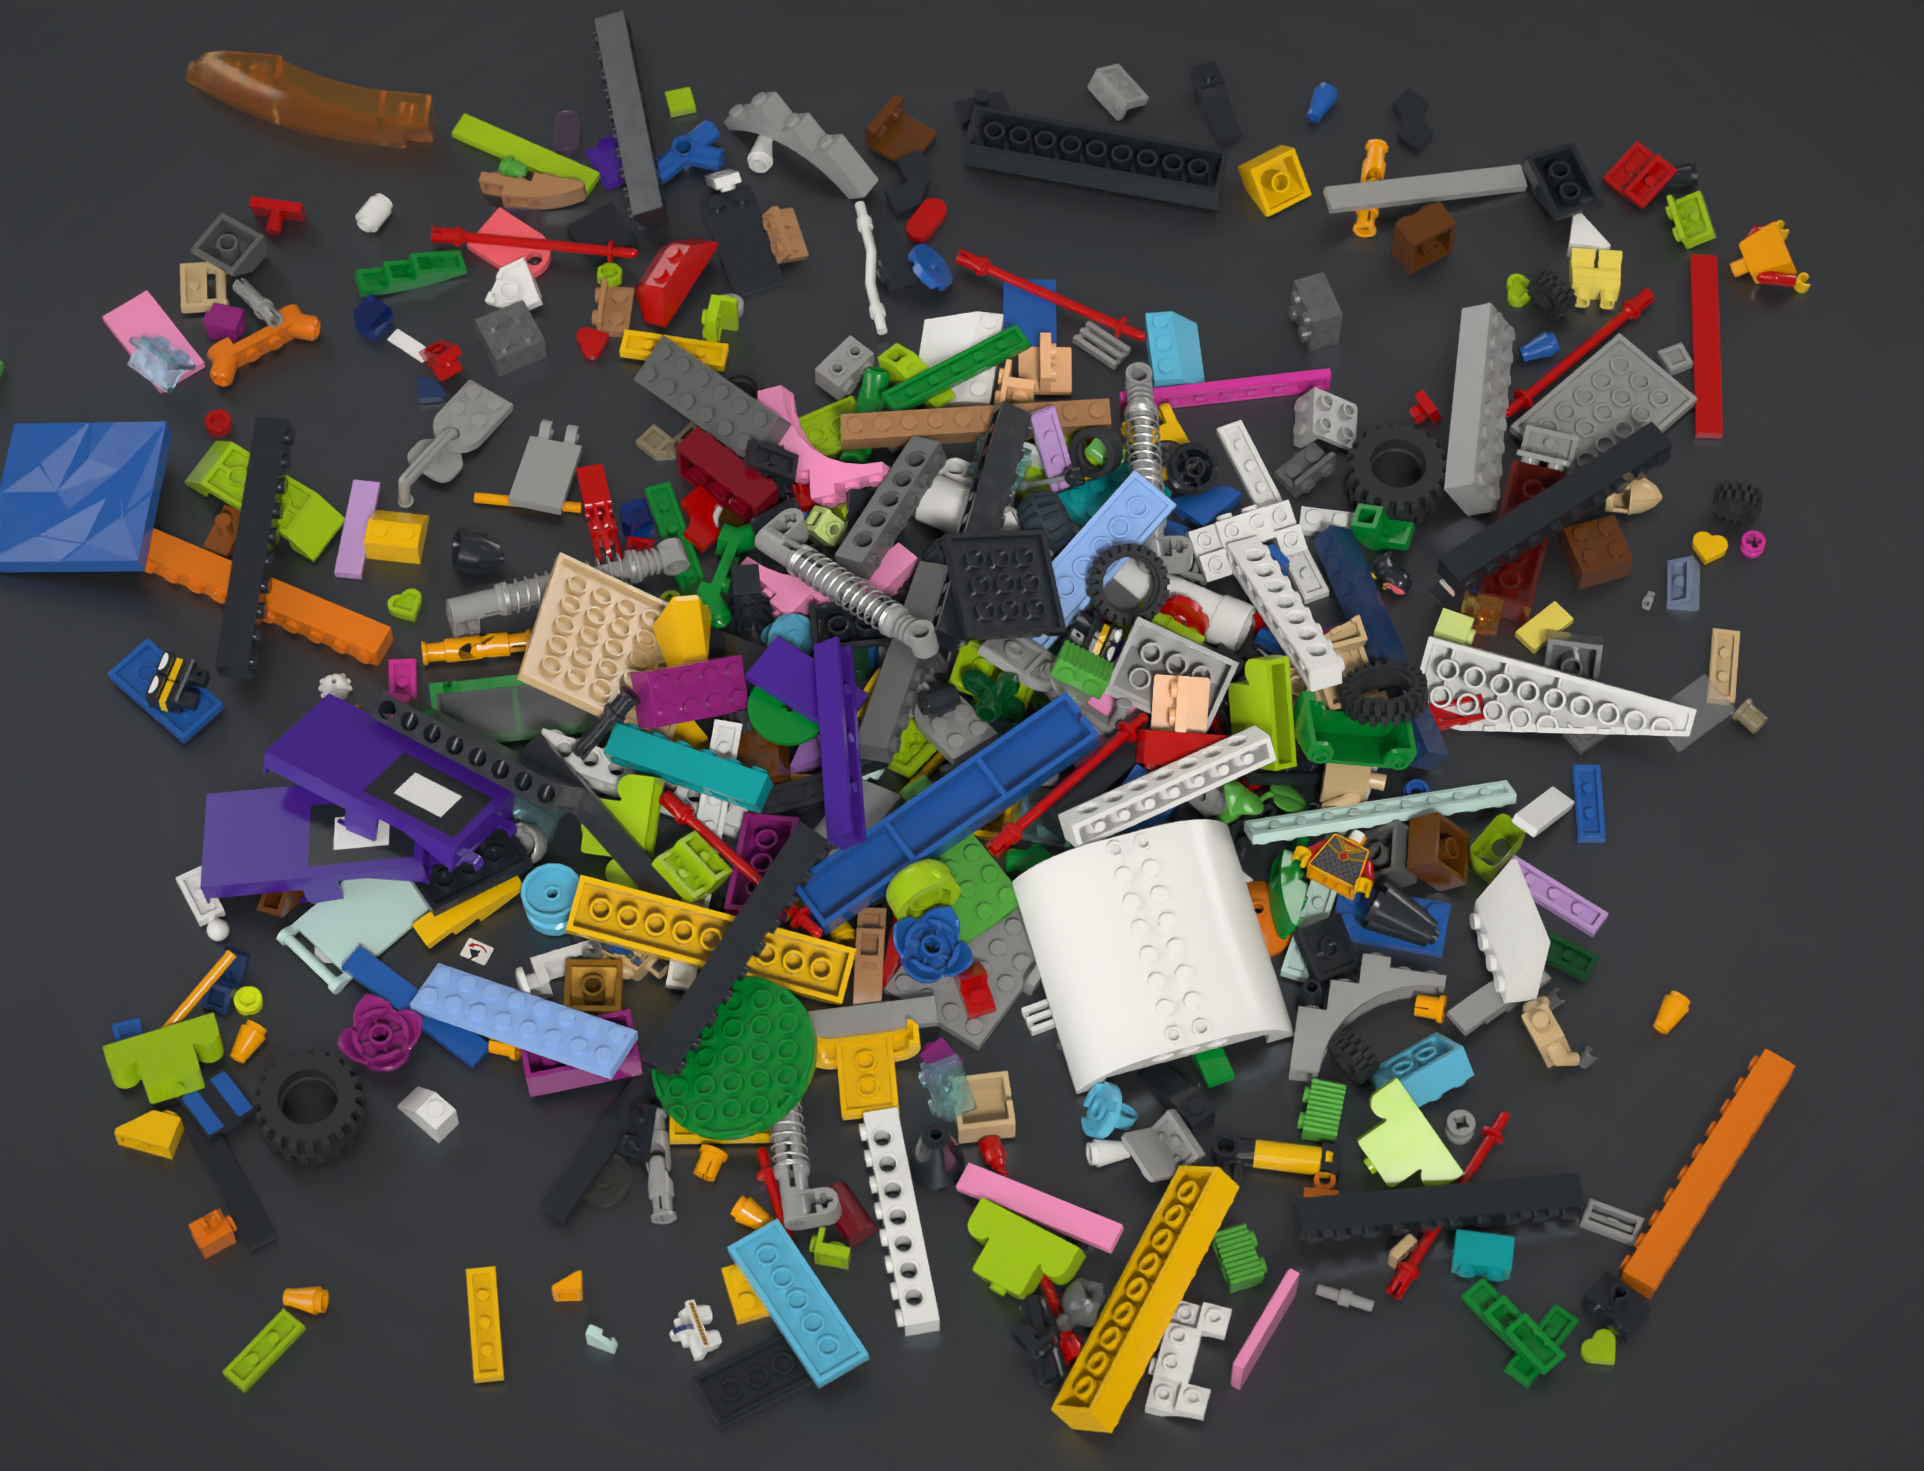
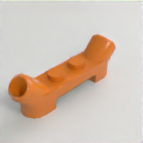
[207,304,320,387]

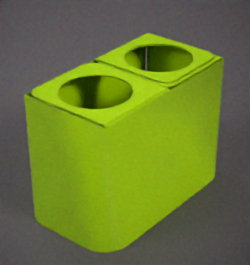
[1468,814,1526,884]

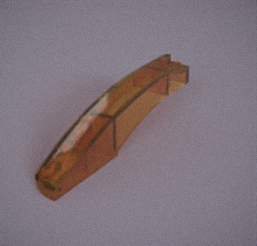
[186,51,436,148]

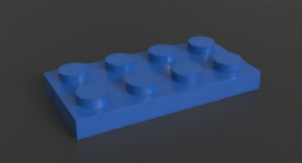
[107,638,225,744]
[1335,889,1451,958]

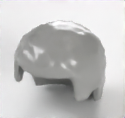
[514,822,547,864]

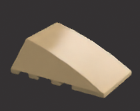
[1285,615,1388,711]

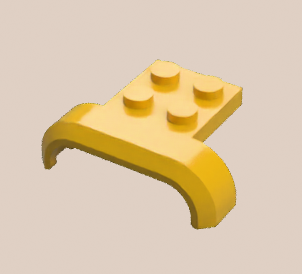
[816,1019,921,1120]

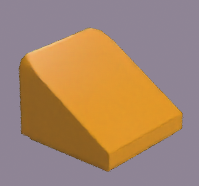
[552,1270,583,1302]

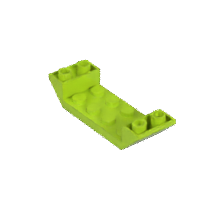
[184,441,346,562]

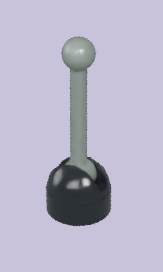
[1020,464,1085,491]

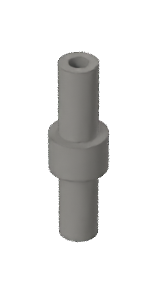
[1315,1284,1375,1312]

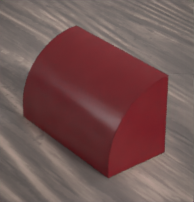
[824,1182,879,1247]

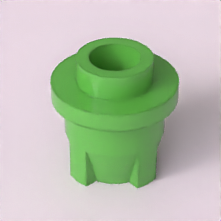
[498,155,529,178]

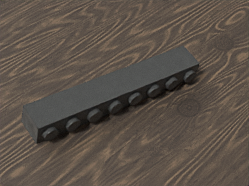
[859,561,947,763]

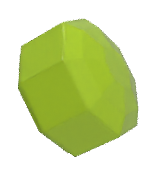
[597,263,623,287]

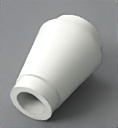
[747,135,773,173]
[1086,1139,1130,1168]

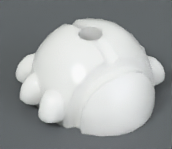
[318,673,353,701]

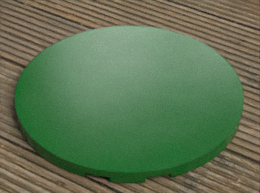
[652,976,818,1141]

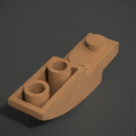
[479,172,587,210]
[853,908,886,1006]

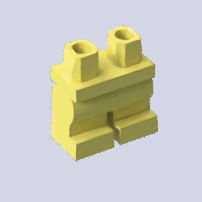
[1569,248,1623,310]

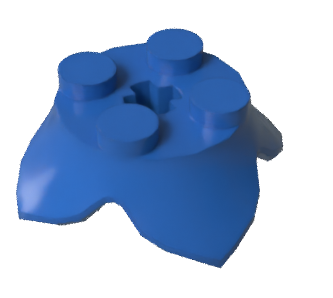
[893,906,973,984]

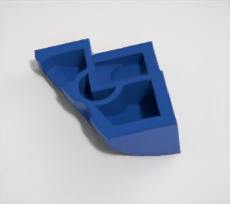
[1170,485,1241,528]

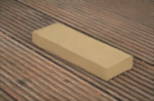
[1706,628,1740,707]

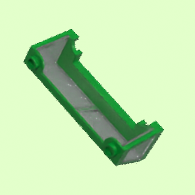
[429,674,599,743]

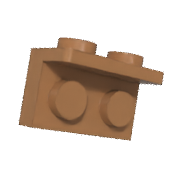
[762,206,809,264]
[592,278,635,338]

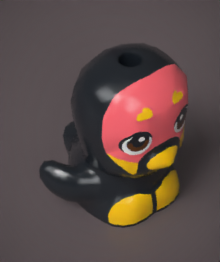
[1369,551,1413,595]

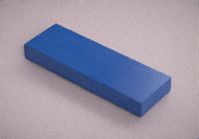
[1572,764,1606,843]

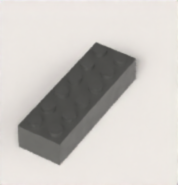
[633,335,792,458]

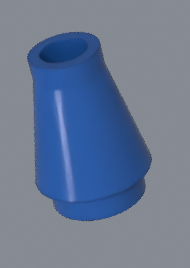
[1306,83,1338,122]
[1518,331,1560,362]

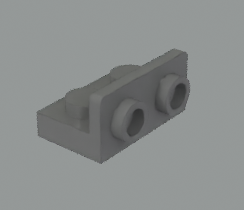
[1274,442,1336,498]

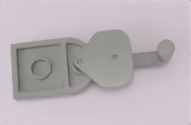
[398,379,513,508]
[978,638,1133,738]
[878,645,998,766]

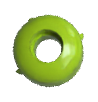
[886,859,961,921]

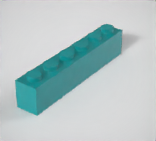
[603,723,773,814]

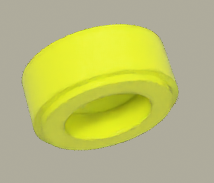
[234,986,263,1016]

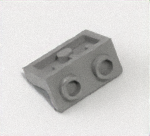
[1087,64,1149,121]

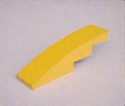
[412,875,523,949]

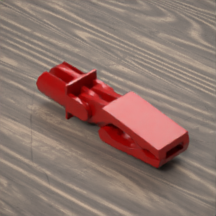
[576,463,623,565]

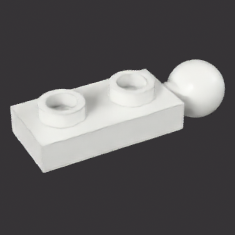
[176,866,229,941]

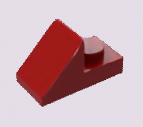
[418,339,462,382]
[954,960,996,1019]

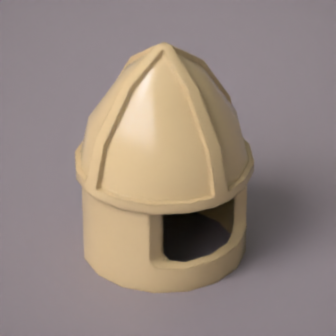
[1605,477,1663,516]

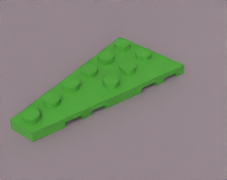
[902,774,1019,944]

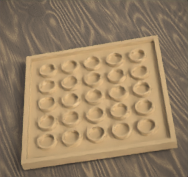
[517,552,677,741]

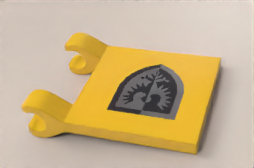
[1121,403,1190,481]

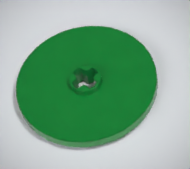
[747,686,820,746]

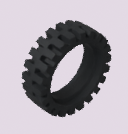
[1086,543,1170,625]

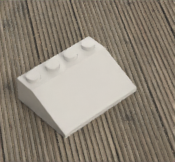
[919,311,1003,409]
[1469,859,1550,1003]

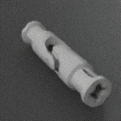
[646,1108,677,1224]

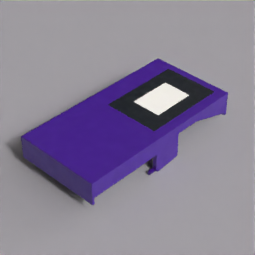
[263,693,518,872]
[200,785,445,904]

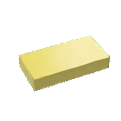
[1515,601,1574,654]

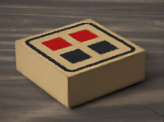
[1388,1234,1417,1270]

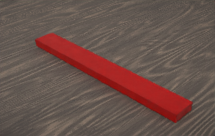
[1690,254,1723,439]

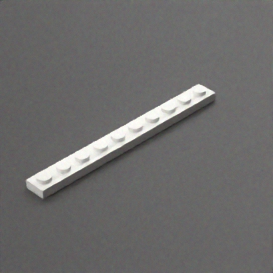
[666,719,742,991]

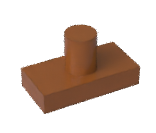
[202,505,240,559]

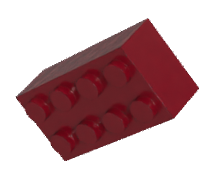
[676,426,779,524]

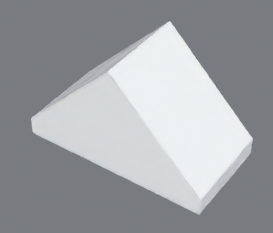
[1567,213,1611,261]

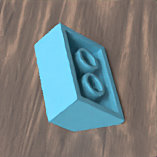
[1144,311,1205,388]
[1369,1032,1474,1108]

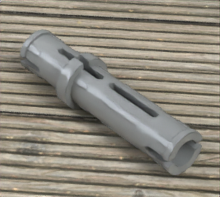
[233,278,283,328]

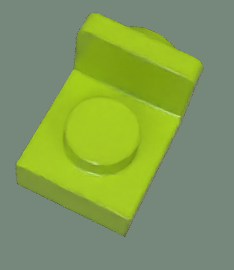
[810,1226,851,1270]

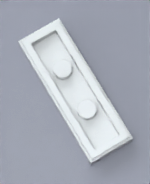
[1512,786,1575,837]

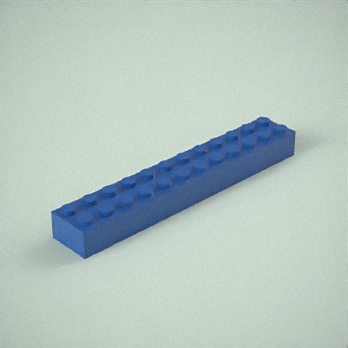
[794,692,1100,936]

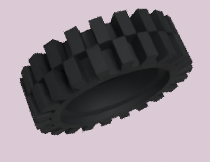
[1341,660,1428,727]

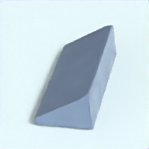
[1666,555,1700,611]

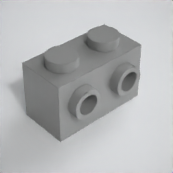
[815,335,875,401]

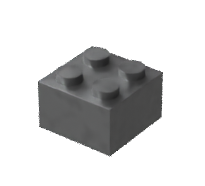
[1288,272,1343,351]
[475,300,547,377]

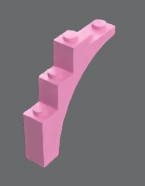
[757,385,891,508]
[740,542,919,619]

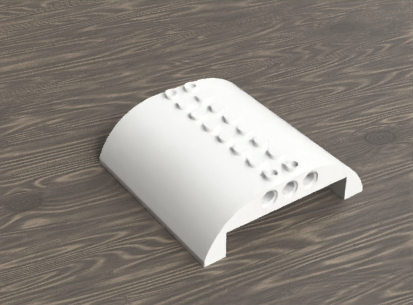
[1012,819,1294,1094]

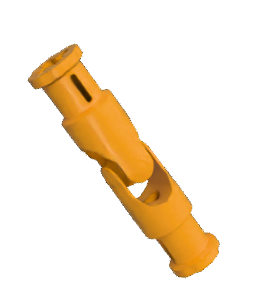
[1353,139,1389,238]
[421,629,531,666]

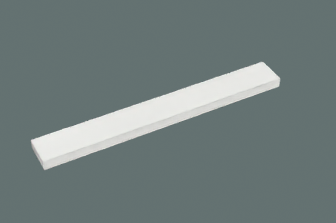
[1216,420,1330,605]

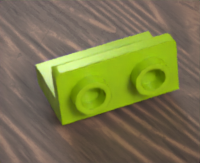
[1665,190,1716,249]
[702,294,739,343]
[887,717,937,778]

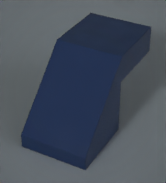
[201,945,251,1015]

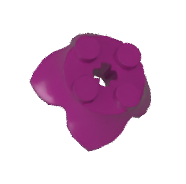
[338,993,422,1071]

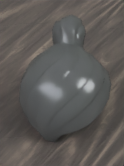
[1055,1277,1108,1332]

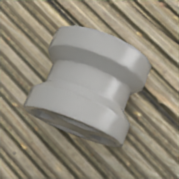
[1445,1109,1476,1145]

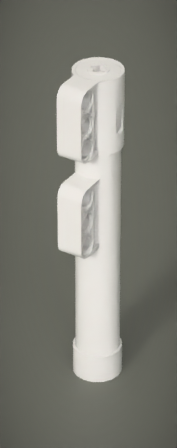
[916,458,1256,654]

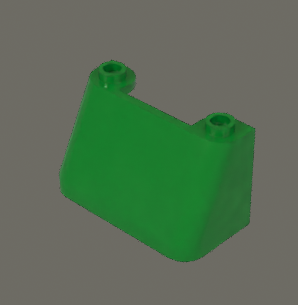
[1293,691,1417,770]

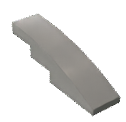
[1447,970,1551,1036]

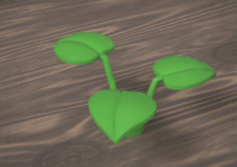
[1216,778,1310,827]

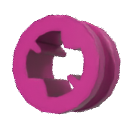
[1740,530,1766,558]

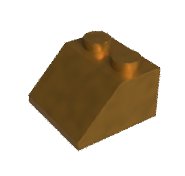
[563,959,623,1016]

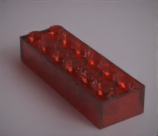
[1475,460,1565,623]

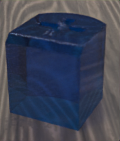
[353,294,394,340]
[620,498,654,538]

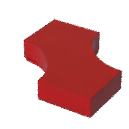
[681,485,720,553]

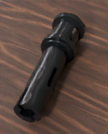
[571,685,641,760]

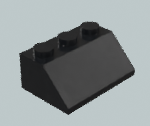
[810,596,892,653]

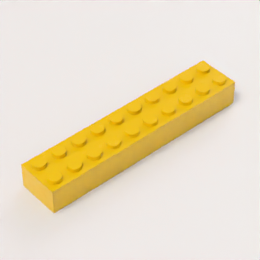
[566,875,856,1006]
[1051,1165,1239,1433]

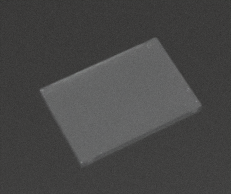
[1665,674,1735,752]

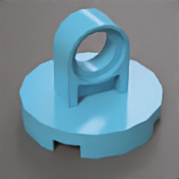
[761,613,813,656]
[1081,1081,1138,1139]

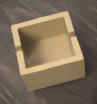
[950,1071,1016,1144]

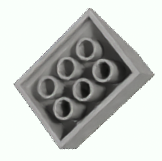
[1104,617,1239,734]

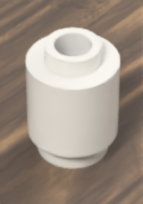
[355,193,393,232]

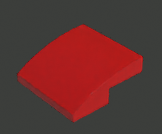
[1603,141,1677,209]

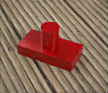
[249,196,306,235]

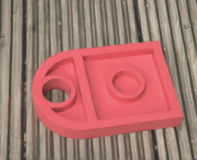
[467,207,551,278]

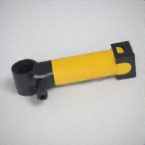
[1211,1131,1343,1187]

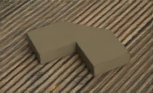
[636,421,705,461]

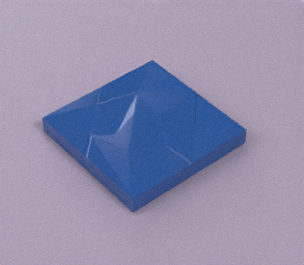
[0,421,172,572]

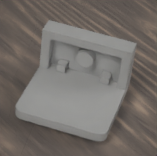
[1293,387,1358,451]
[1516,425,1580,472]
[1121,1109,1206,1182]

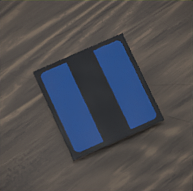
[177,1067,255,1140]

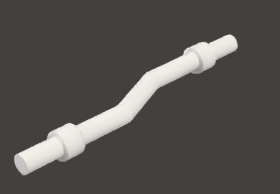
[855,201,887,335]

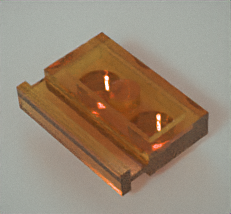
[1460,590,1504,636]

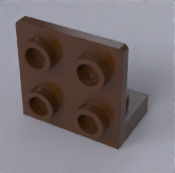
[866,93,937,163]

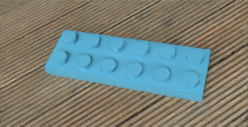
[727,1219,869,1388]

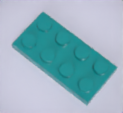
[1058,459,1172,528]

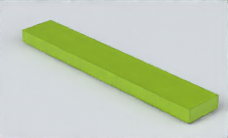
[452,113,600,197]

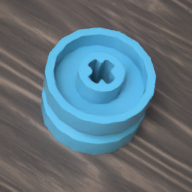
[521,863,580,936]

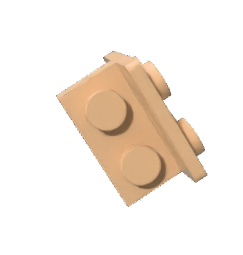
[1018,333,1072,395]
[994,359,1035,405]
[1151,674,1210,734]

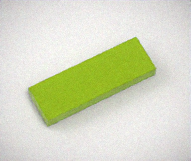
[222,1308,306,1393]

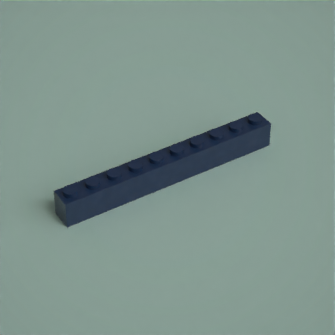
[1312,525,1450,770]

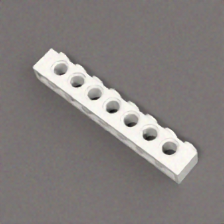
[1227,536,1345,692]
[1058,726,1276,848]
[541,728,751,839]
[858,1107,940,1336]

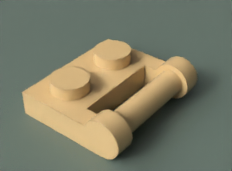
[180,262,229,314]

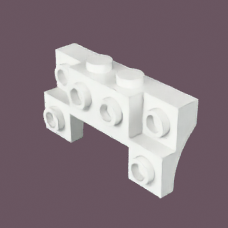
[1185,500,1308,583]
[1145,1301,1232,1421]

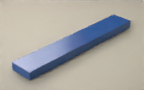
[342,946,489,1069]

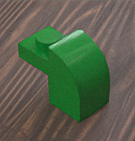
[1350,503,1415,553]

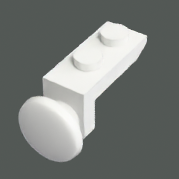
[516,940,595,999]

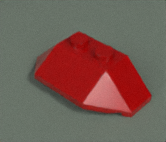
[634,238,719,328]

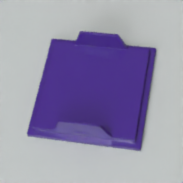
[584,134,626,191]

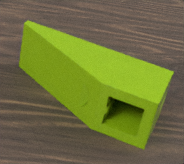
[877,343,956,409]

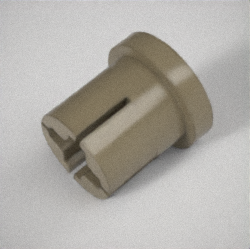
[1731,698,1769,734]

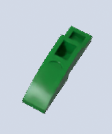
[1268,836,1309,940]

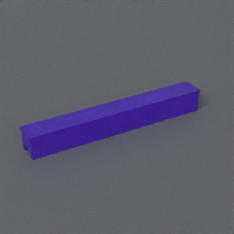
[814,636,867,851]

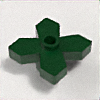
[962,670,1026,723]

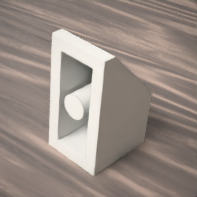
[398,1086,459,1143]

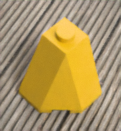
[652,595,712,667]

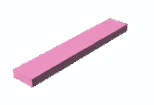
[956,1163,1124,1253]

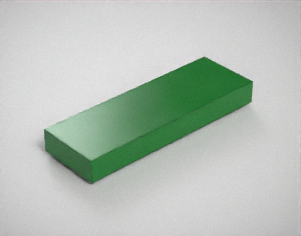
[1504,1303,1579,1388]

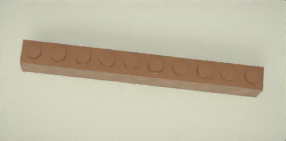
[840,398,1112,450]

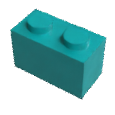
[1451,1229,1515,1282]

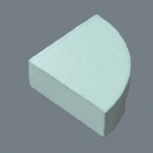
[585,1324,618,1354]

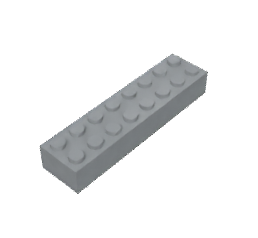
[1444,303,1515,516]

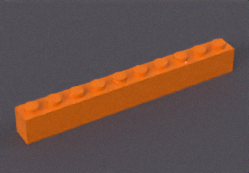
[145,528,393,666]
[1619,1048,1796,1299]

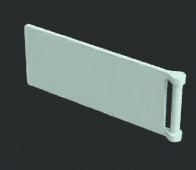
[276,878,430,994]

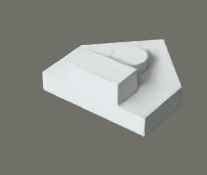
[485,257,543,311]

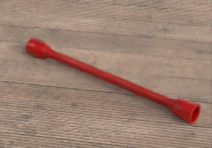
[978,1135,1084,1366]

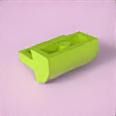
[651,831,733,904]

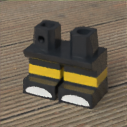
[1062,610,1125,663]
[146,650,210,715]

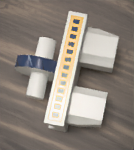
[669,1300,722,1361]

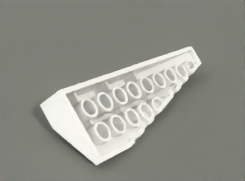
[1420,636,1697,736]

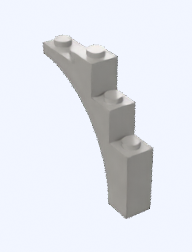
[724,91,879,199]
[1288,952,1446,1083]

